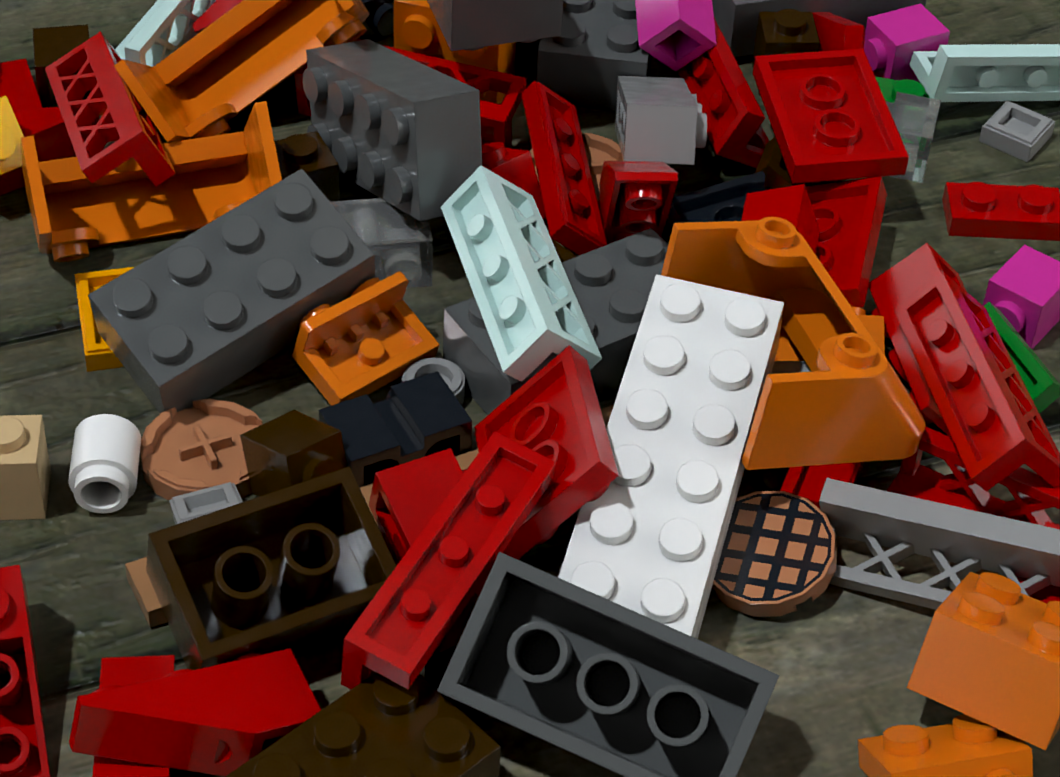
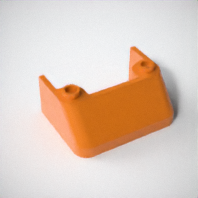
[114,0,369,142]
[21,101,282,262]
[661,217,925,470]

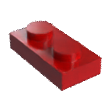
[942,182,1060,241]

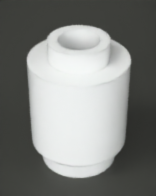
[68,414,141,514]

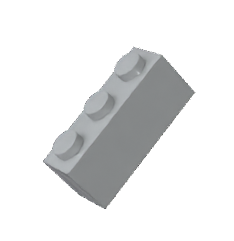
[615,76,707,165]

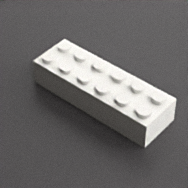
[558,274,784,639]

